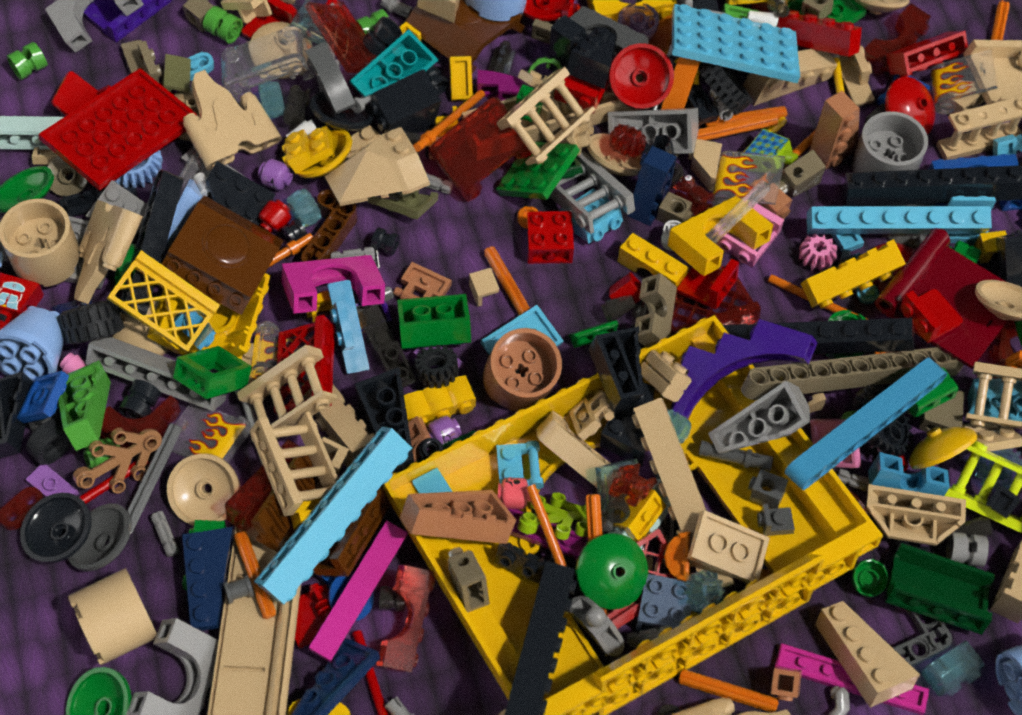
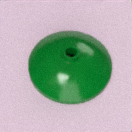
[0,166,54,213]
[576,533,648,610]
[66,667,131,715]

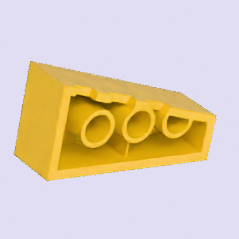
[801,239,906,309]

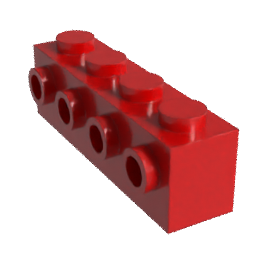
[777,10,862,57]
[886,31,968,77]

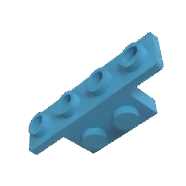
[327,280,369,374]

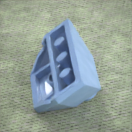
[161,179,202,263]

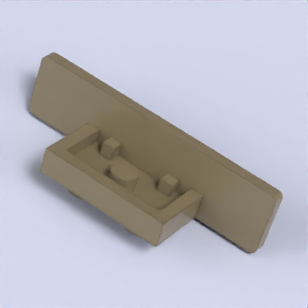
[121,40,162,83]

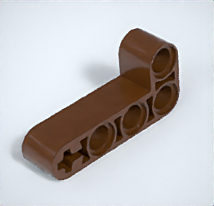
[301,190,357,262]

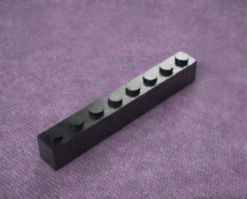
[844,165,1022,206]
[723,318,914,354]
[504,561,577,715]

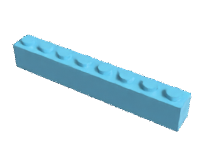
[807,206,992,234]
[254,427,412,604]

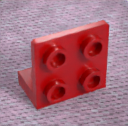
[527,211,574,264]
[677,259,739,309]

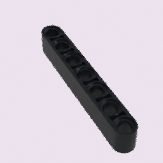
[118,169,183,317]

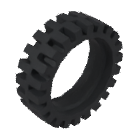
[698,62,753,115]

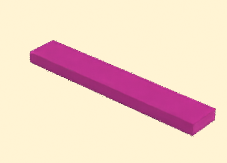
[308,521,408,662]
[774,643,930,715]

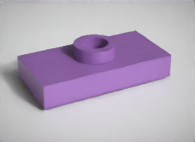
[25,465,79,497]

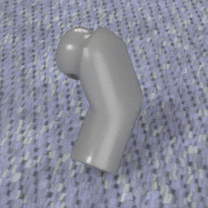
[828,686,850,715]

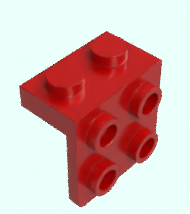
[242,0,299,44]
[51,71,111,116]
[554,75,609,114]
[899,289,963,343]

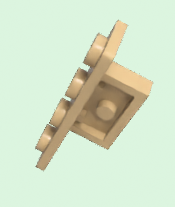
[839,45,875,106]

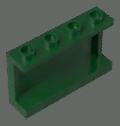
[886,543,995,635]

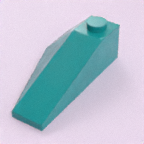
[349,29,438,98]

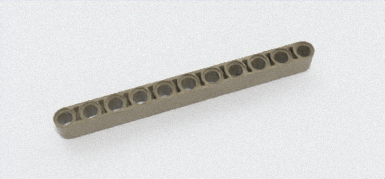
[741,347,965,400]

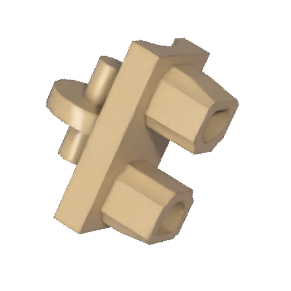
[560,118,594,156]

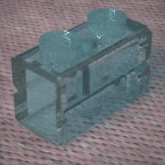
[921,640,985,697]

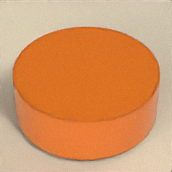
[518,206,539,229]

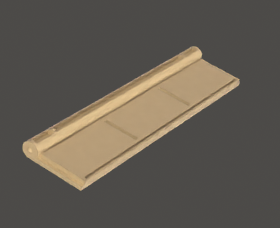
[208,492,301,715]

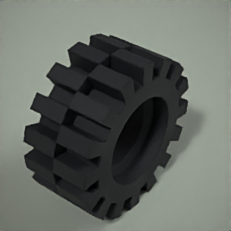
[415,345,459,388]

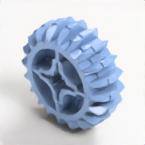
[115,150,163,188]

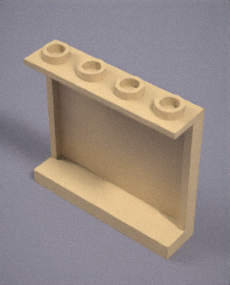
[963,40,1022,105]

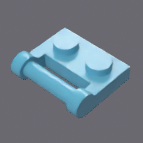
[496,440,544,490]

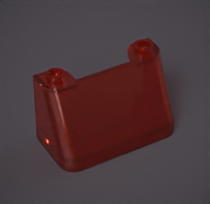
[429,97,532,202]

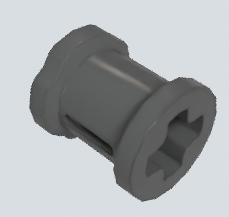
[223,575,254,604]

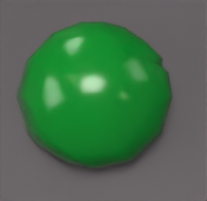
[850,559,889,597]

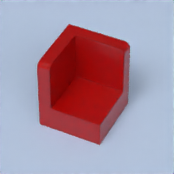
[609,272,642,312]

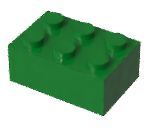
[397,294,471,349]

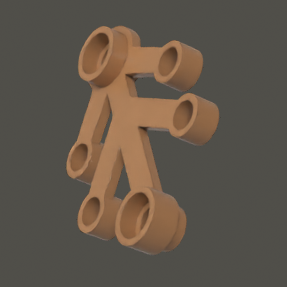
[73,428,162,494]

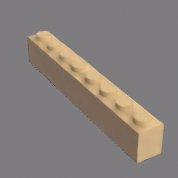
[632,398,735,594]

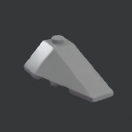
[608,108,699,154]
[708,381,810,454]

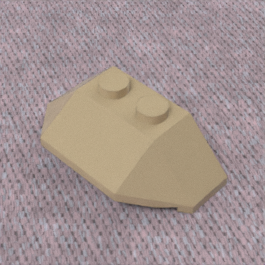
[866,484,966,546]

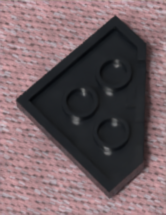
[205,161,276,226]

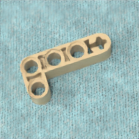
[536,411,624,495]

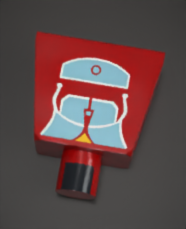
[0,272,44,323]

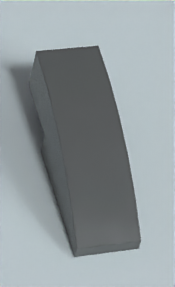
[305,42,355,114]

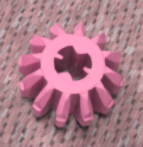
[799,233,837,272]

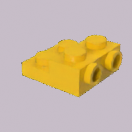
[282,125,334,174]

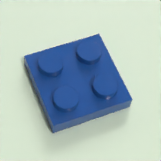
[16,371,69,423]

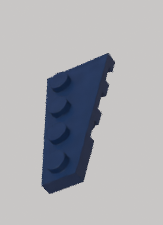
[182,527,233,631]
[292,638,380,715]

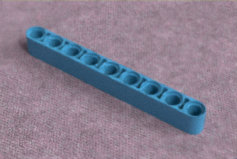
[784,357,947,490]

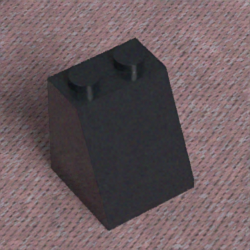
[369,70,441,135]
[995,232,1022,287]

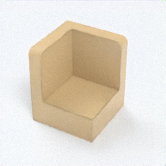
[469,268,499,307]

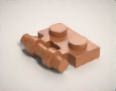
[393,262,452,299]

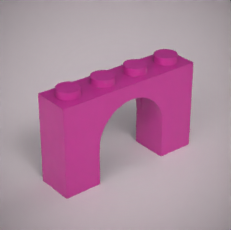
[281,255,385,314]

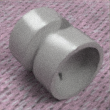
[946,532,989,567]

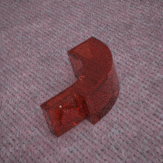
[100,395,181,448]

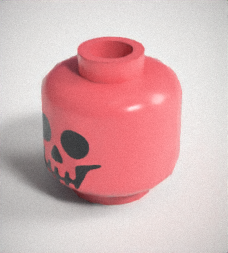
[498,477,531,510]

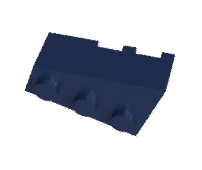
[627,146,677,227]

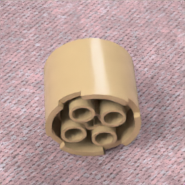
[0,199,80,287]
[68,568,157,665]

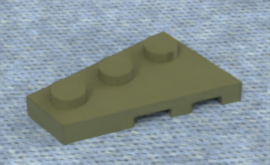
[367,190,439,219]

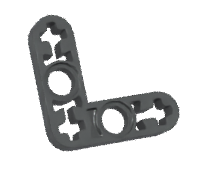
[893,609,952,667]

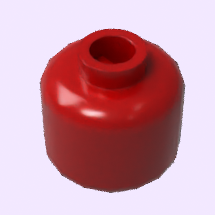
[258,199,292,233]

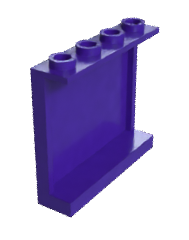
[83,0,173,43]

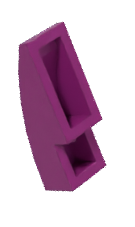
[477,70,535,102]

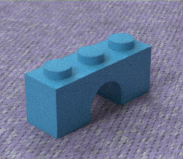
[868,452,950,496]

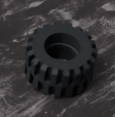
[59,300,124,344]

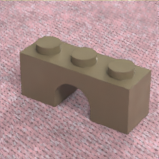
[635,273,677,348]

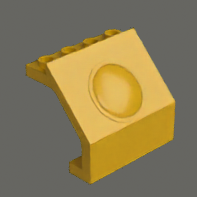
[147,273,270,360]

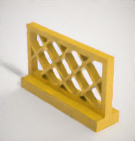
[107,251,220,353]

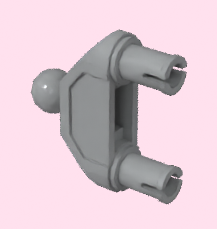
[569,596,624,662]

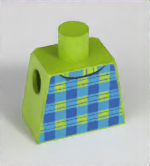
[742,129,799,175]

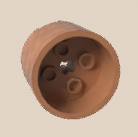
[483,328,562,412]

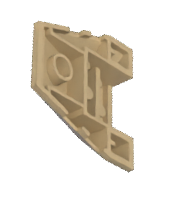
[325,127,430,206]

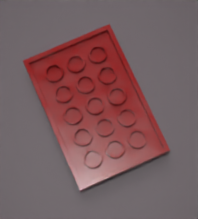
[38,68,199,191]

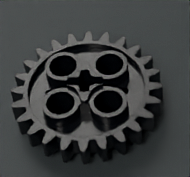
[852,384,914,457]

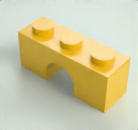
[618,232,689,292]

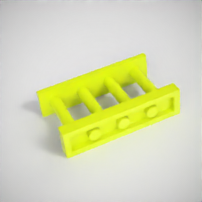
[944,441,1022,533]

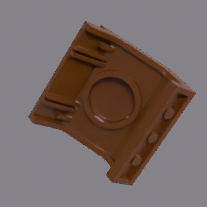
[405,0,525,74]
[162,195,284,315]
[251,455,391,577]

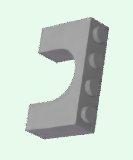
[45,0,144,53]
[126,618,219,715]

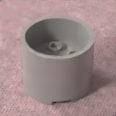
[851,111,928,173]

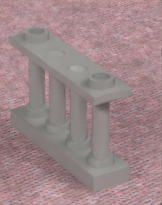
[550,151,635,234]

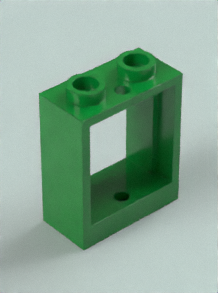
[173,346,252,399]

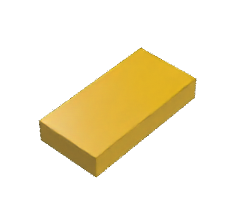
[450,56,473,100]

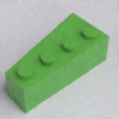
[58,360,111,451]

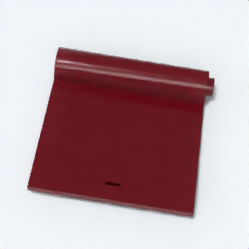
[875,228,1008,369]

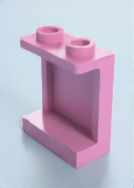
[716,198,784,268]

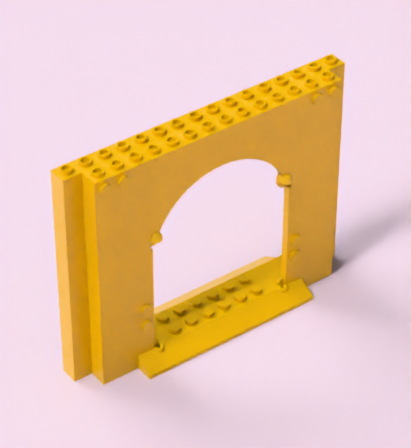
[383,315,883,715]

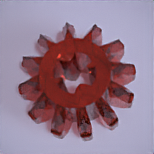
[608,124,647,158]

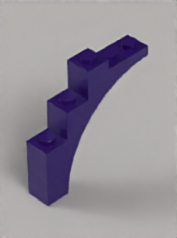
[671,319,817,423]

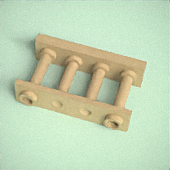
[496,67,596,165]
[936,96,1022,160]
[237,345,338,442]
[965,362,1022,429]
[249,412,339,516]

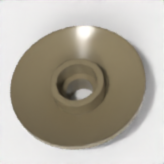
[48,156,88,196]

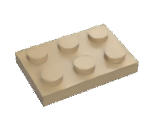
[687,510,770,584]

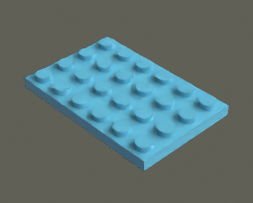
[672,4,800,84]

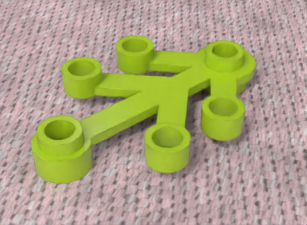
[517,492,588,540]

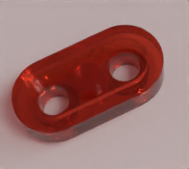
[0,487,44,530]

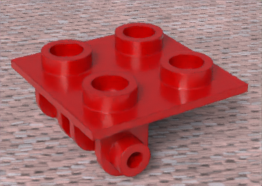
[295,583,332,649]

